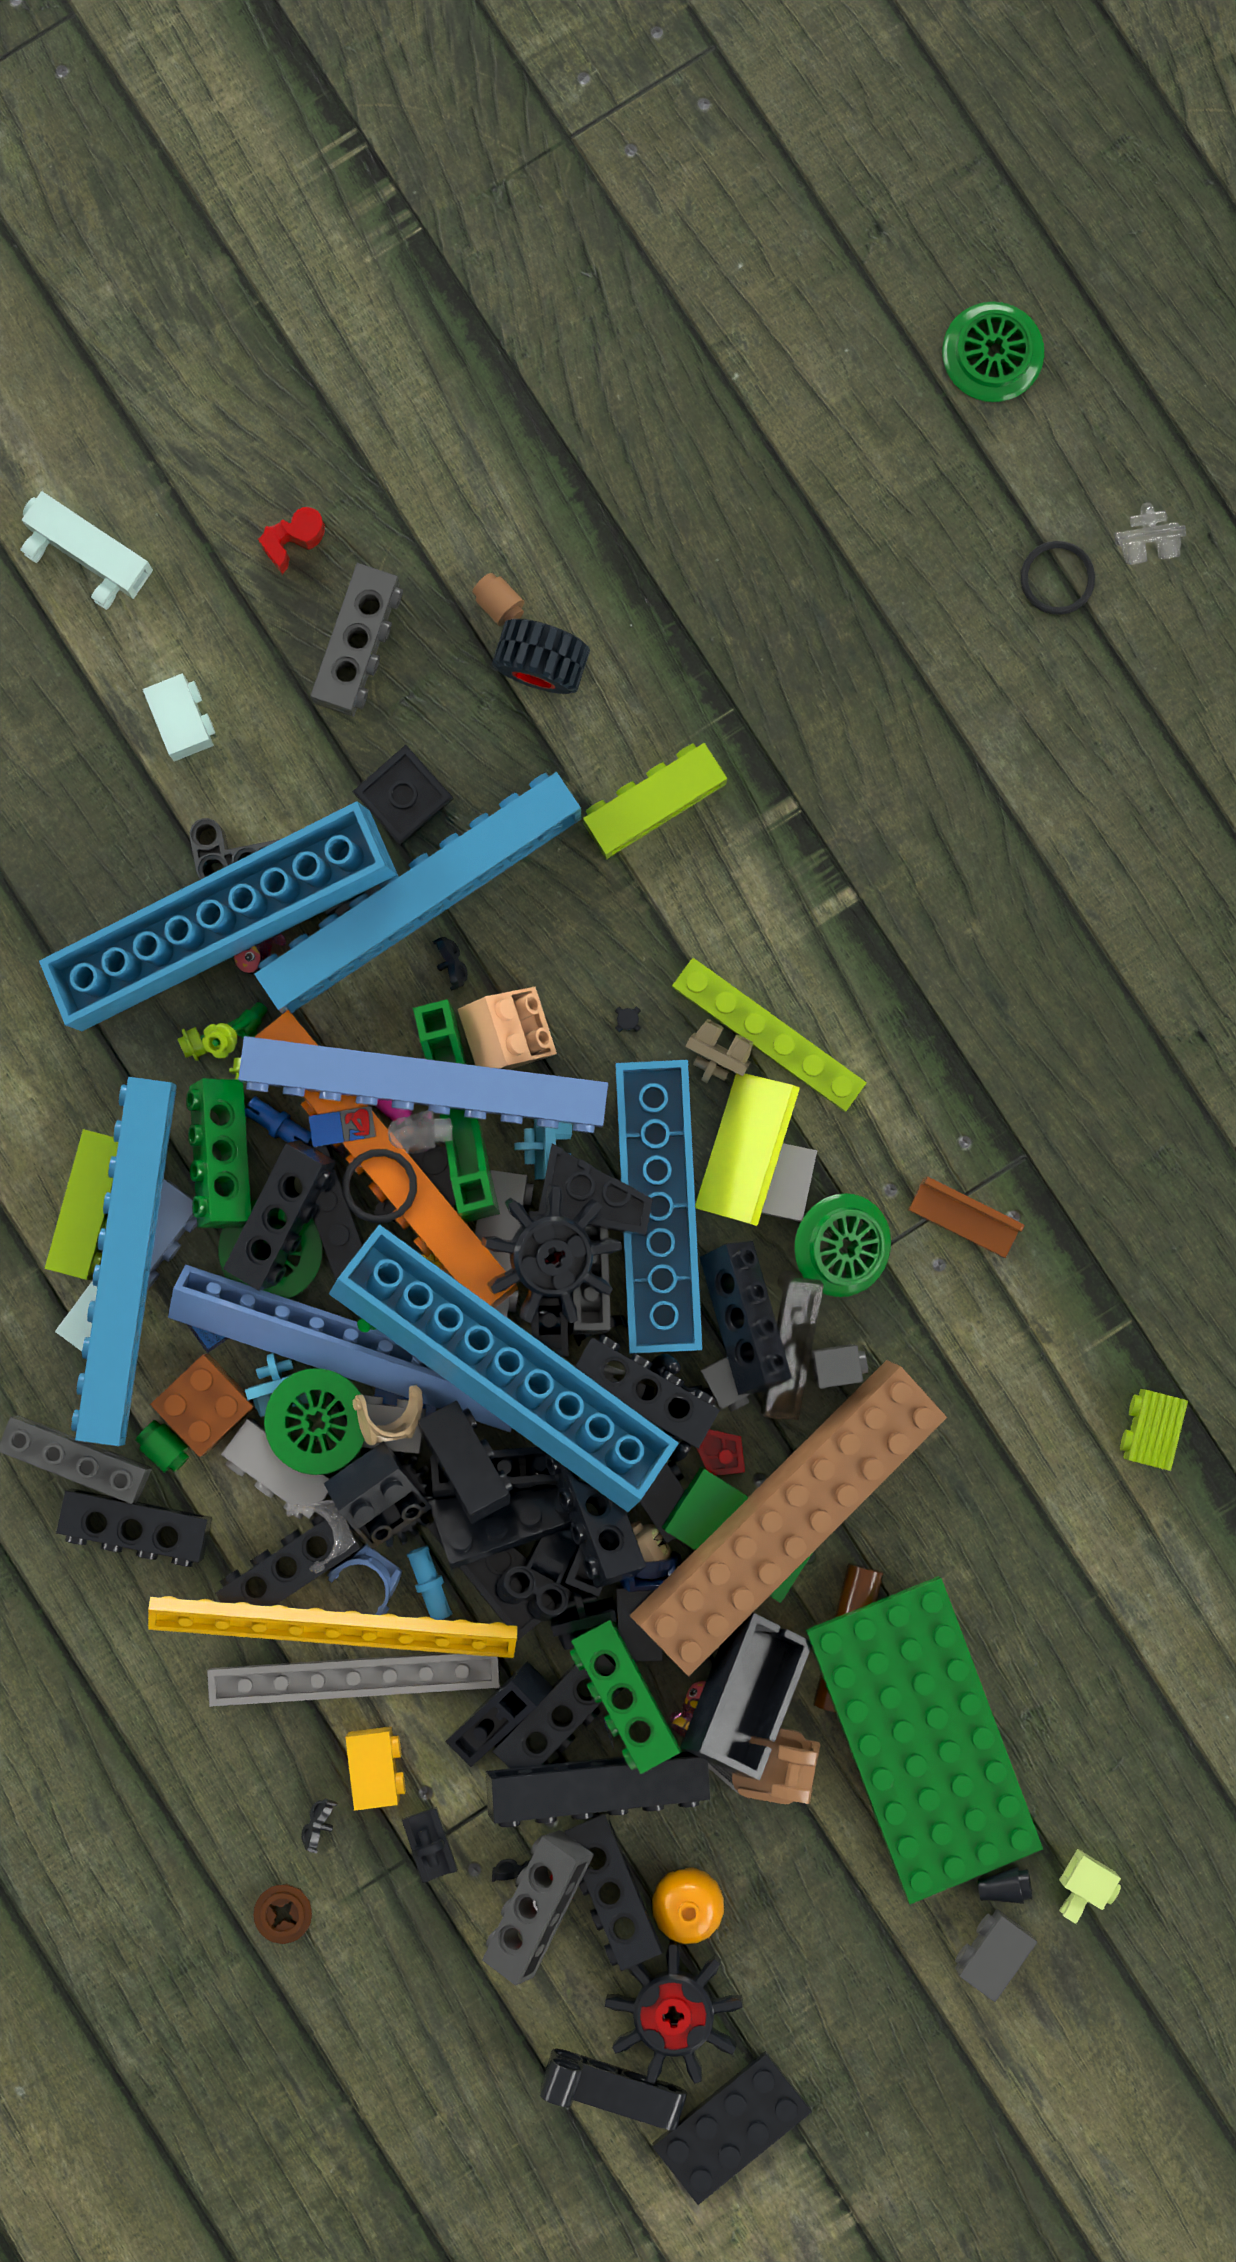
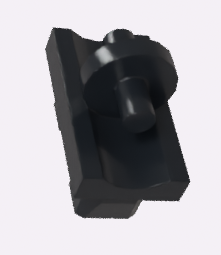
[551,1587,617,1650]
[402,1807,458,1883]

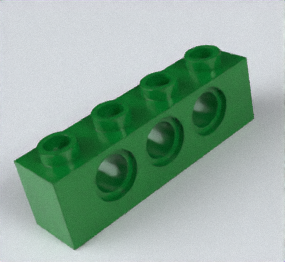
[186,1078,251,1228]
[570,1620,682,1774]

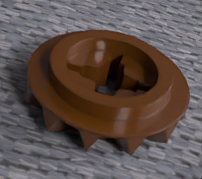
[254,1883,312,1944]

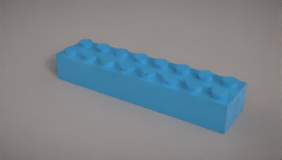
[616,1060,702,1354]

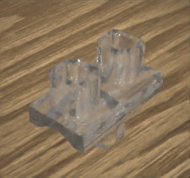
[1114,503,1186,565]
[388,1111,452,1154]

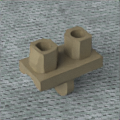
[685,1019,753,1083]

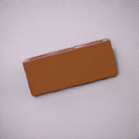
[908,1177,1025,1258]

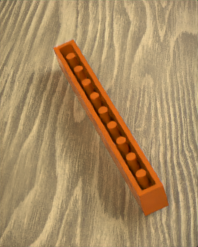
[255,1010,518,1308]

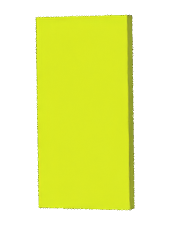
[695,1073,800,1226]

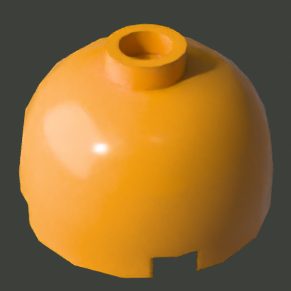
[652,1868,724,1944]

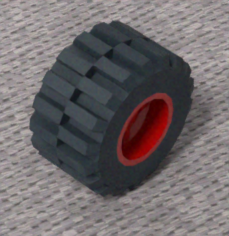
[492,619,590,694]

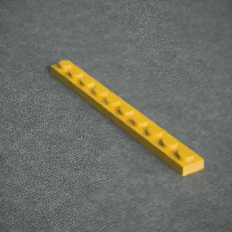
[148,1596,517,1658]

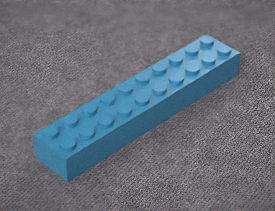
[254,772,582,1014]
[39,801,398,1031]
[329,1224,679,1512]

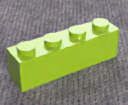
[583,743,727,860]
[44,1129,118,1280]

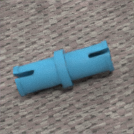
[406,1546,453,1620]

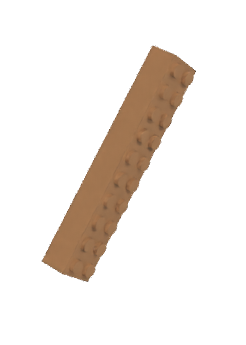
[629,1360,947,1677]

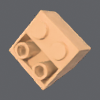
[458,987,557,1070]

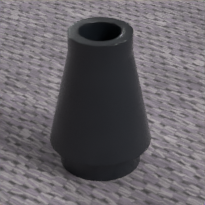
[978,1867,1033,1904]

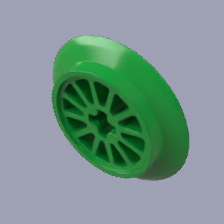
[942,302,1044,402]
[795,1193,891,1297]
[218,1199,323,1299]
[264,1368,365,1475]

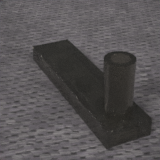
[761,1271,824,1420]

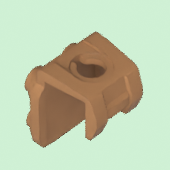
[732,1728,821,1804]

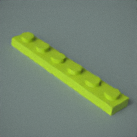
[672,958,867,1112]

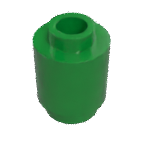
[135,1420,189,1473]

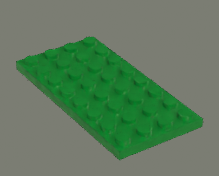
[805,1576,1043,1904]

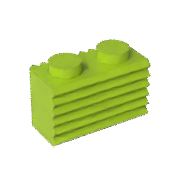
[1120,1389,1188,1471]

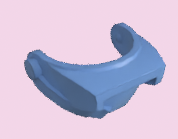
[327,1543,402,1615]

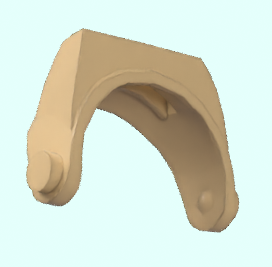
[353,1385,423,1445]

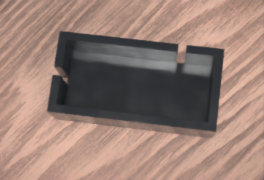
[680,1613,812,1780]

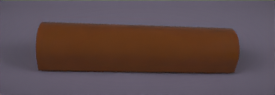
[813,1563,884,1713]

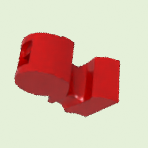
[258,507,325,575]

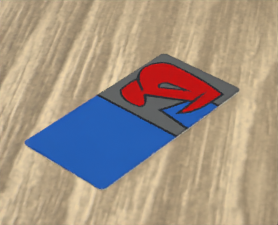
[309,1106,376,1147]

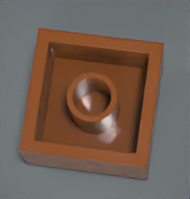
[150,1353,256,1457]

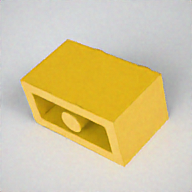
[345,1726,406,1811]

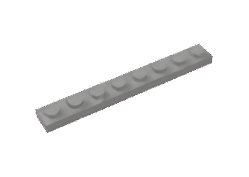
[207,1653,500,1707]

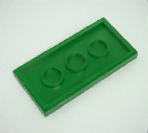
[662,1467,812,1603]

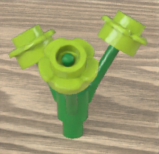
[178,1002,267,1083]

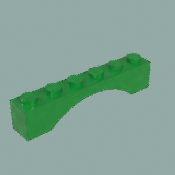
[413,999,500,1223]

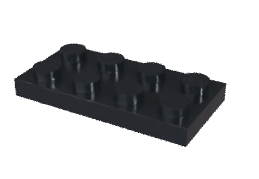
[652,2051,812,2205]

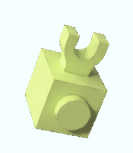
[1059,1849,1121,1924]

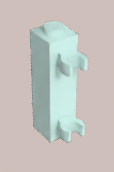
[21,491,153,610]

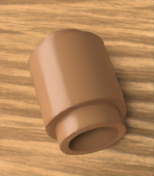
[472,573,524,626]

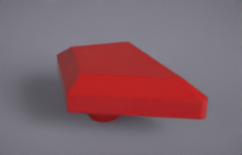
[697,1429,745,1476]

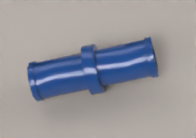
[245,1096,312,1146]

